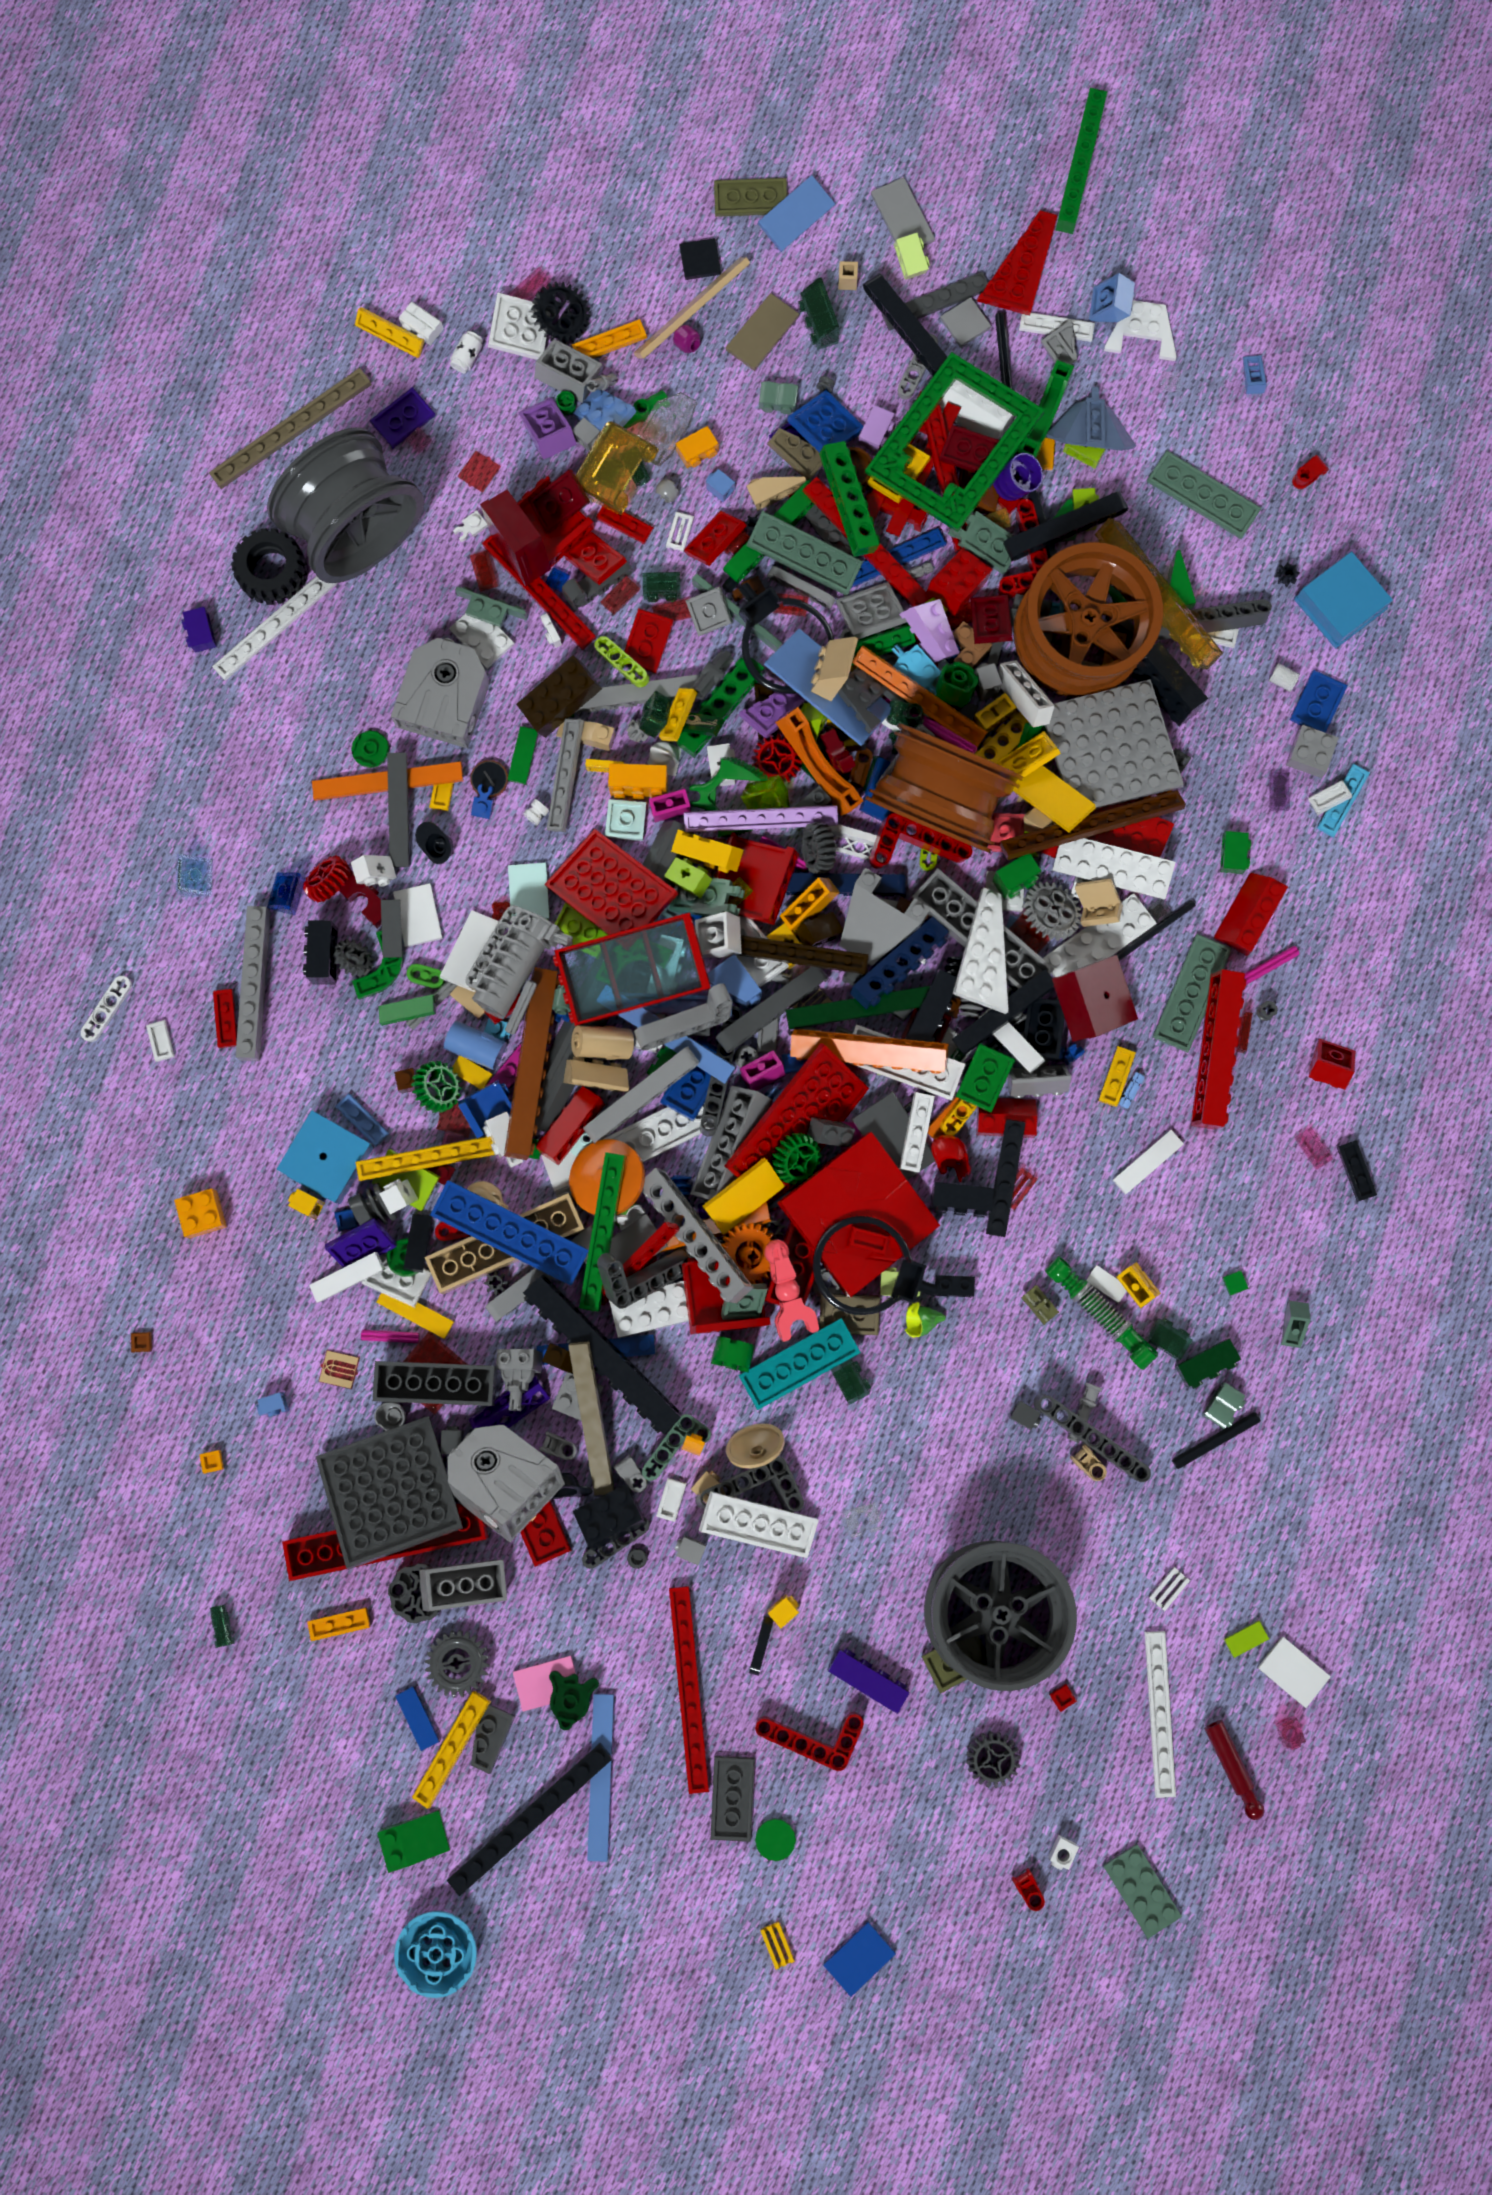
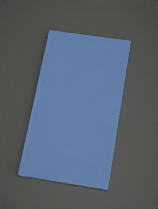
[764,629,894,746]

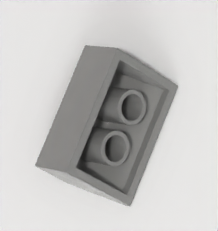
[534,339,602,403]
[1007,1064,1071,1098]

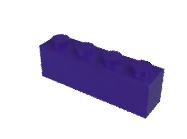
[827,1648,910,1714]

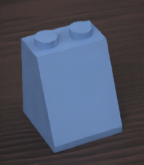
[707,954,762,1009]

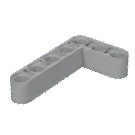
[634,983,732,1051]

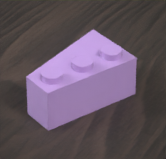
[899,599,959,663]

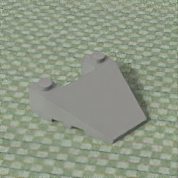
[839,867,931,966]

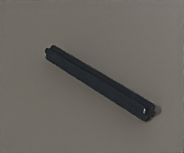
[995,312,1013,390]
[1172,1412,1261,1469]

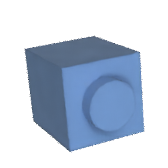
[706,469,735,503]

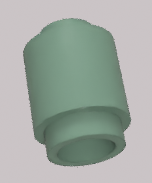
[552,985,571,1015]

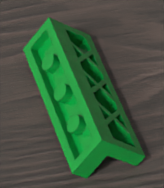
[852,622,916,665]

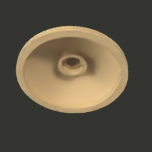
[726,1424,785,1469]

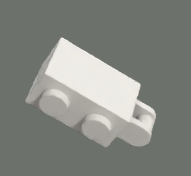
[483,1112,523,1168]

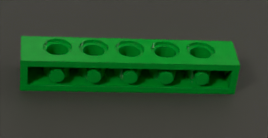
[819,441,880,557]
[676,657,765,758]

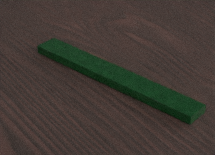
[785,986,930,1030]

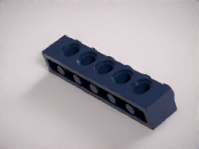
[850,916,949,1010]

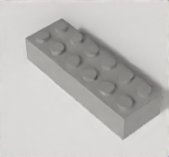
[691,1086,773,1202]

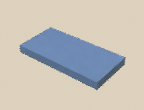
[757,175,835,252]

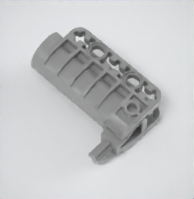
[465,905,573,1019]

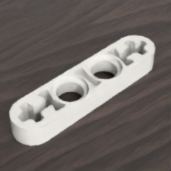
[81,976,132,1042]

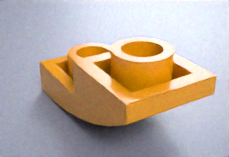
[681,1433,705,1456]

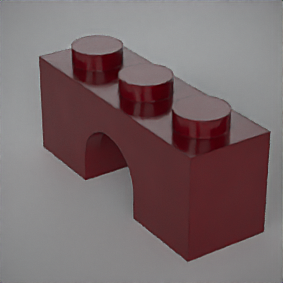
[339,870,386,929]

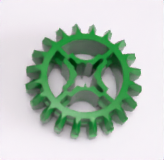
[411,1061,462,1113]
[771,1132,822,1185]

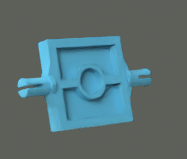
[891,644,941,696]

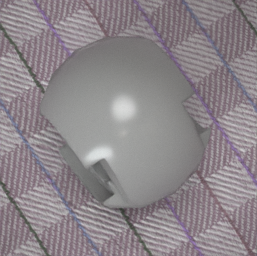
[656,479,679,503]
[734,1045,759,1068]

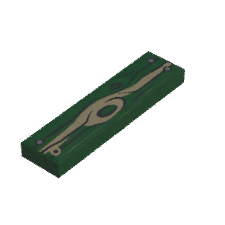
[656,708,725,737]

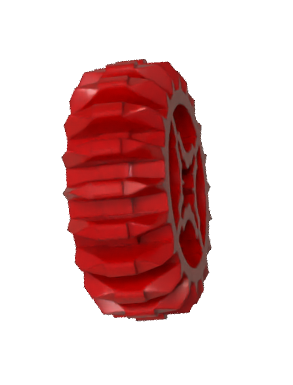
[751,734,803,786]
[303,855,351,903]

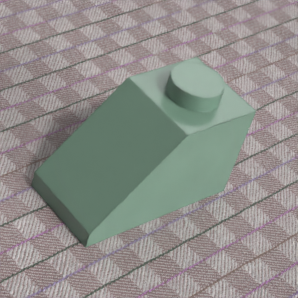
[1281,1300,1311,1348]

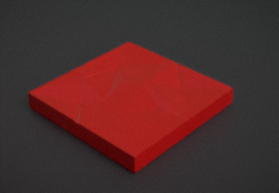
[778,1131,940,1297]

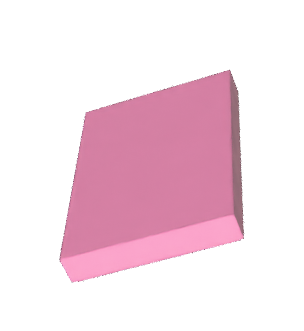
[513,1655,576,1712]

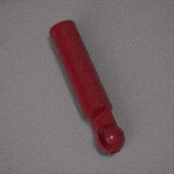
[1204,1720,1265,1820]

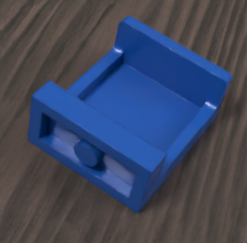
[458,1079,512,1139]

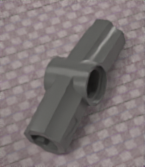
[691,650,734,699]

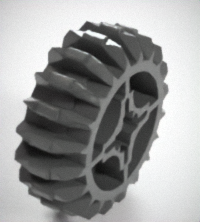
[801,822,837,874]
[966,1731,1021,1788]

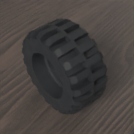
[231,528,308,605]

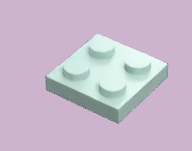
[605,799,647,841]

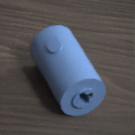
[444,1020,507,1070]

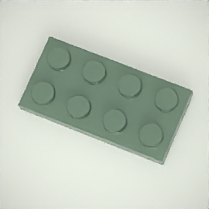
[1103,1843,1182,1939]

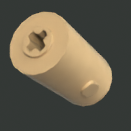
[571,1025,634,1060]

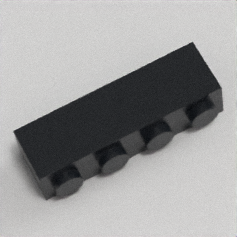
[904,969,957,1042]

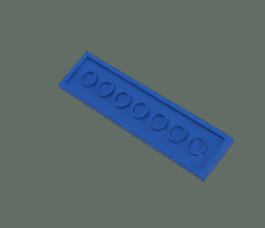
[430,1180,589,1286]

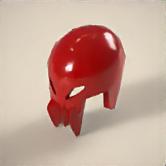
[931,1135,971,1182]

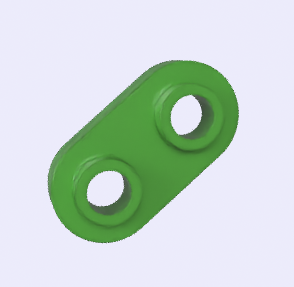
[407,964,445,989]

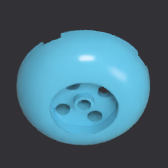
[394,1911,477,1998]

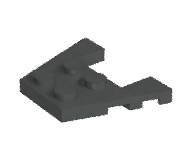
[838,667,906,734]

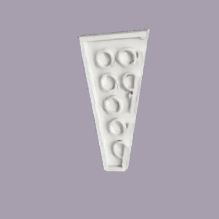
[953,888,1008,1014]

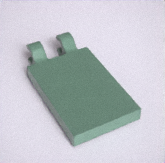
[948,511,1013,574]
[669,878,745,917]

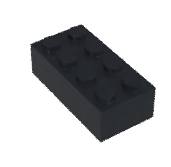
[1133,642,1209,727]

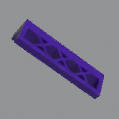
[468,1375,550,1430]

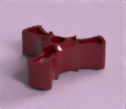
[820,728,856,776]

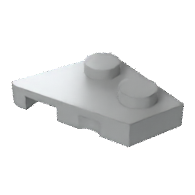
[1041,320,1077,365]

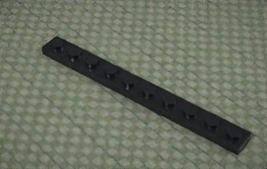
[447,1743,613,1897]

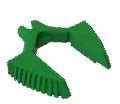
[689,757,768,837]

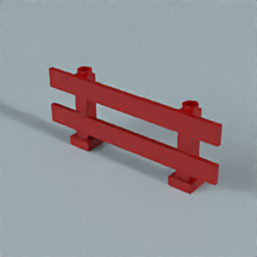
[866,391,966,537]

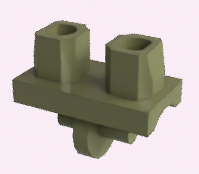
[1021,1285,1059,1325]

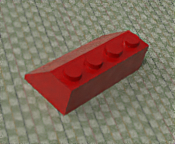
[1214,873,1288,956]

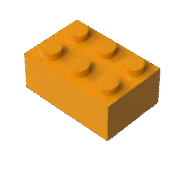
[608,763,668,800]

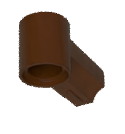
[848,748,873,788]

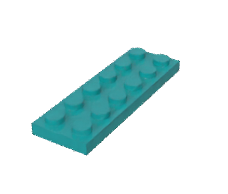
[738,1318,861,1410]

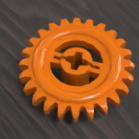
[721,1222,776,1284]

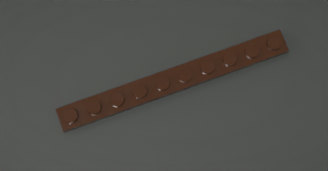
[1000,790,1186,860]

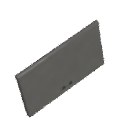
[852,1091,935,1180]

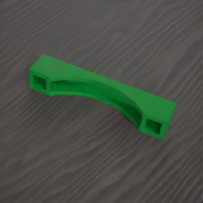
[1017,360,1074,459]

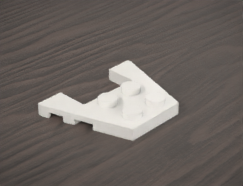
[1104,300,1176,361]

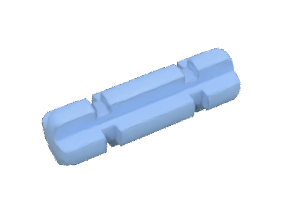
[1118,1072,1145,1109]

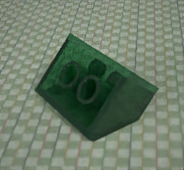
[798,277,839,350]

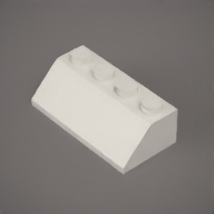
[938,380,1014,440]

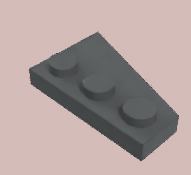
[471,1704,515,1774]

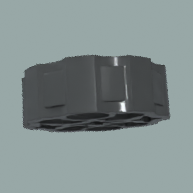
[388,1563,441,1624]

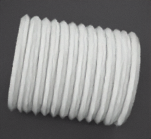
[1269,663,1300,692]

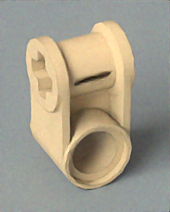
[1070,1444,1107,1481]

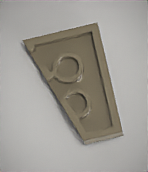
[767,428,823,480]

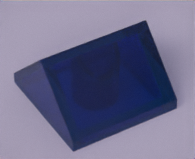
[267,872,305,916]

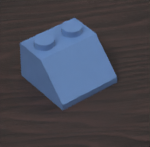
[1089,273,1135,322]

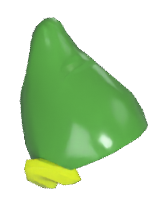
[905,1302,946,1338]

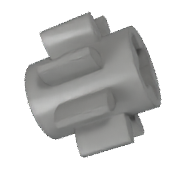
[626,718,651,742]

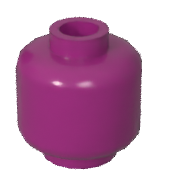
[673,325,700,354]

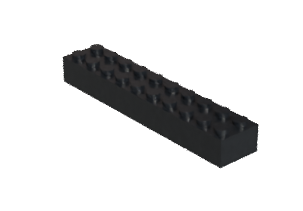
[523,1274,682,1434]

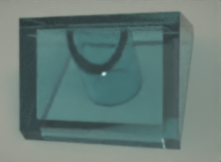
[176,853,213,897]

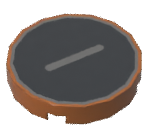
[470,761,508,798]

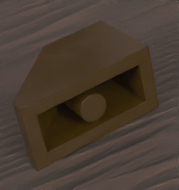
[542,1343,573,1374]

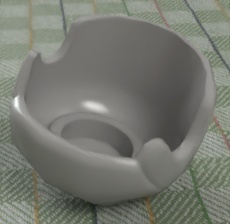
[374,1402,406,1431]

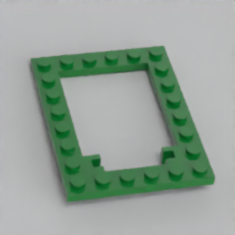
[865,352,1045,532]

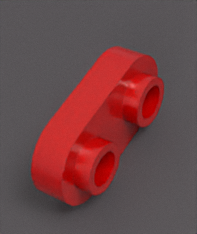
[435,1222,470,1242]

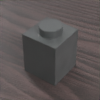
[1009,1401,1042,1430]
[441,1426,464,1454]

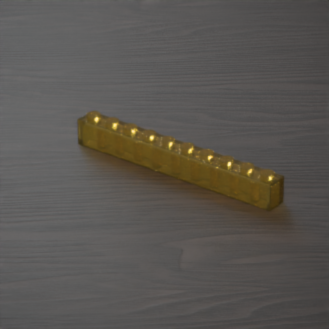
[1094,518,1223,670]

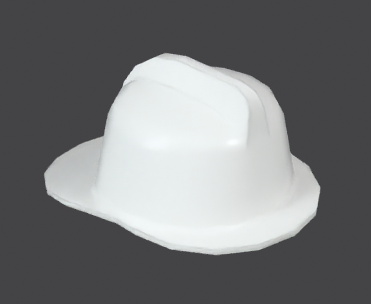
[647,741,682,776]

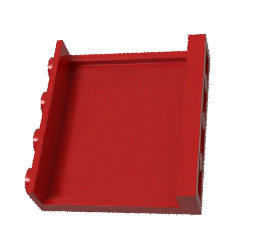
[518,476,595,577]
[714,832,799,925]
[682,1253,771,1335]

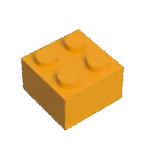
[174,1188,227,1239]

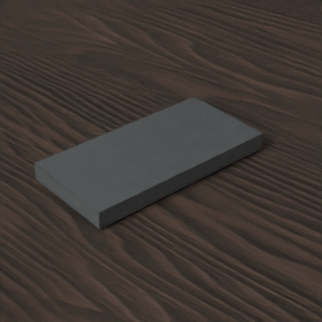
[710,1755,755,1842]

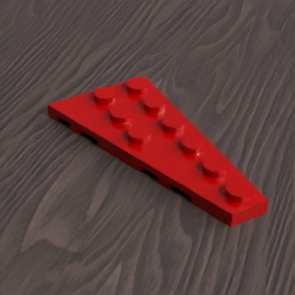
[977,210,1058,316]

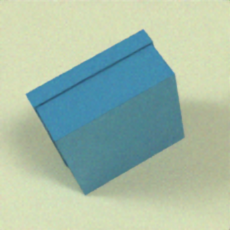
[1294,551,1393,649]
[277,1110,374,1204]

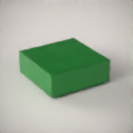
[1222,1271,1249,1296]

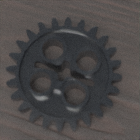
[531,281,591,344]

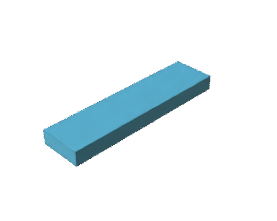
[1317,764,1370,838]

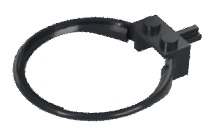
[738,582,834,694]
[813,1216,938,1315]

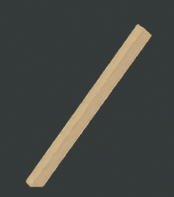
[633,257,750,359]

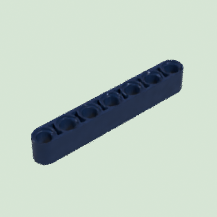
[786,873,906,897]

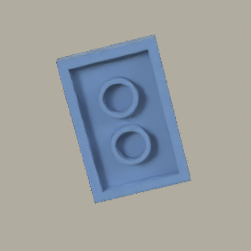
[573,390,637,439]

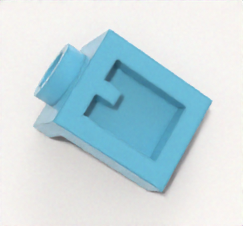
[484,1019,512,1042]

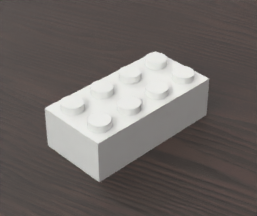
[609,1281,689,1338]

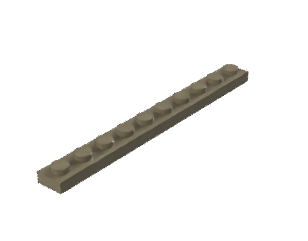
[209,368,372,489]

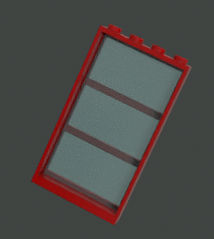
[553,912,711,1026]

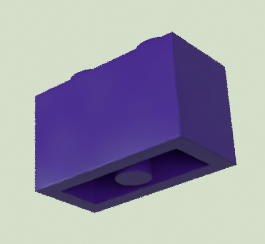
[181,607,217,653]

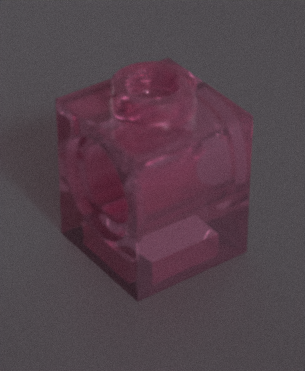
[1274,1716,1306,1750]

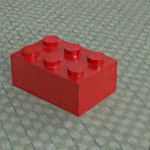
[925,547,993,616]

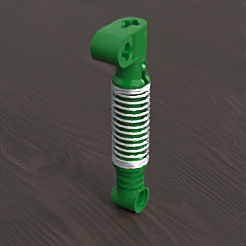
[1045,1256,1158,1370]

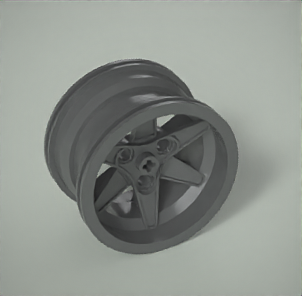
[267,427,424,583]
[924,1541,1077,1691]

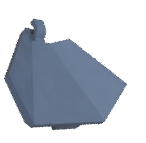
[1046,386,1136,451]

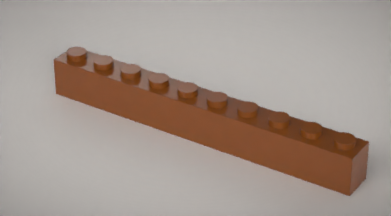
[504,967,559,1160]

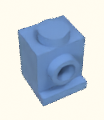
[256,1392,289,1417]

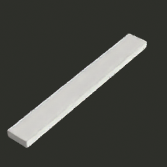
[212,576,338,681]
[1144,1631,1176,1798]

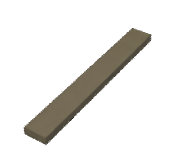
[568,1341,615,1495]

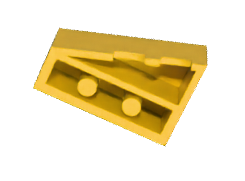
[671,830,744,873]

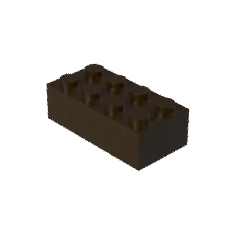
[516,655,602,738]

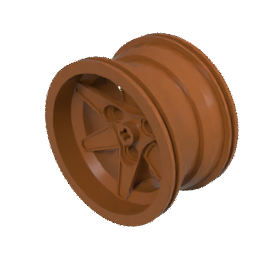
[1013,542,1163,698]
[866,723,1024,853]

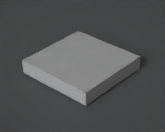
[940,298,991,348]
[685,587,733,636]

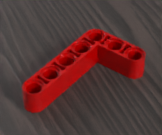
[998,499,1048,599]
[869,813,973,869]
[755,1712,864,1771]

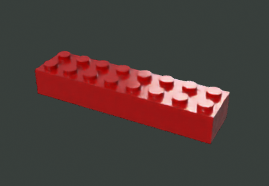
[1190,969,1246,1130]

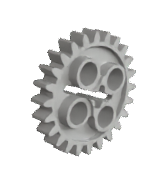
[1022,881,1082,941]

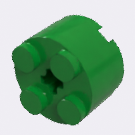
[936,662,978,708]
[710,1336,755,1373]

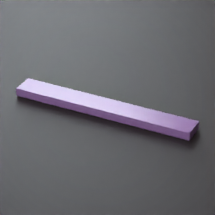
[684,805,838,832]

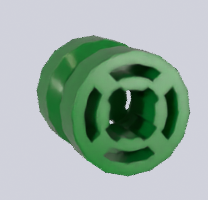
[556,391,576,416]

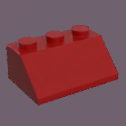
[976,1098,1037,1138]

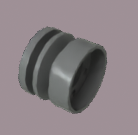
[348,1183,397,1225]

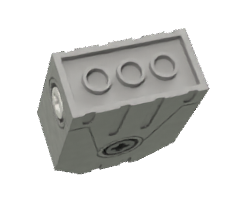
[391,638,490,749]
[448,1425,565,1543]

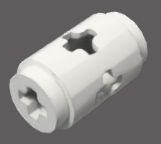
[450,331,483,374]

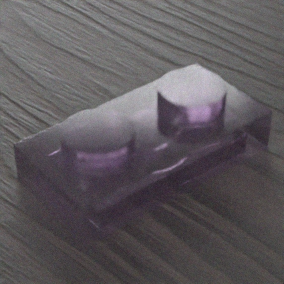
[1269,772,1290,811]

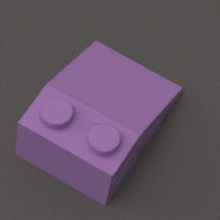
[519,397,577,460]

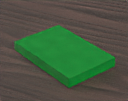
[955,1043,1015,1113]

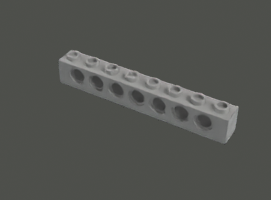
[642,1168,754,1303]

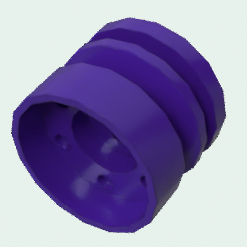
[993,453,1043,501]

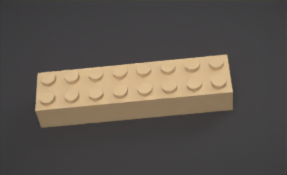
[424,1193,585,1294]

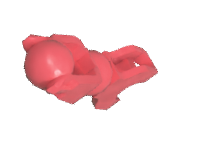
[765,1239,819,1342]

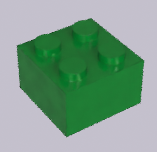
[992,854,1041,900]

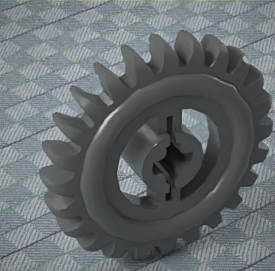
[425,1630,490,1698]

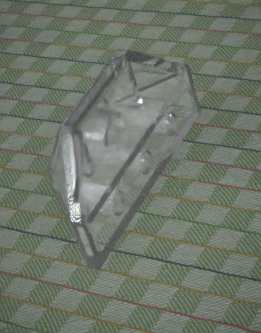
[638,392,697,467]

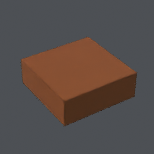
[131,1332,152,1353]

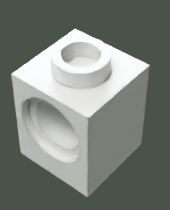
[1048,1835,1079,1870]

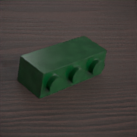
[1175,1338,1241,1389]

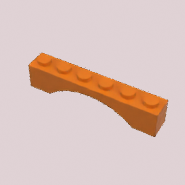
[775,707,863,816]

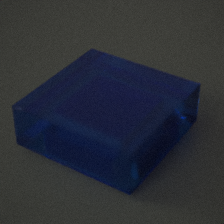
[545,567,570,592]

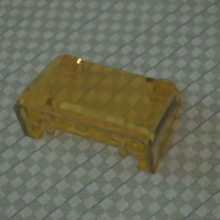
[576,421,659,515]

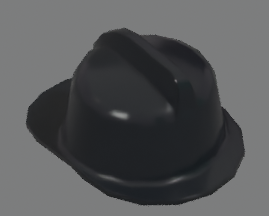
[415,822,453,864]
[552,1473,593,1499]

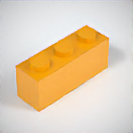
[780,877,840,931]

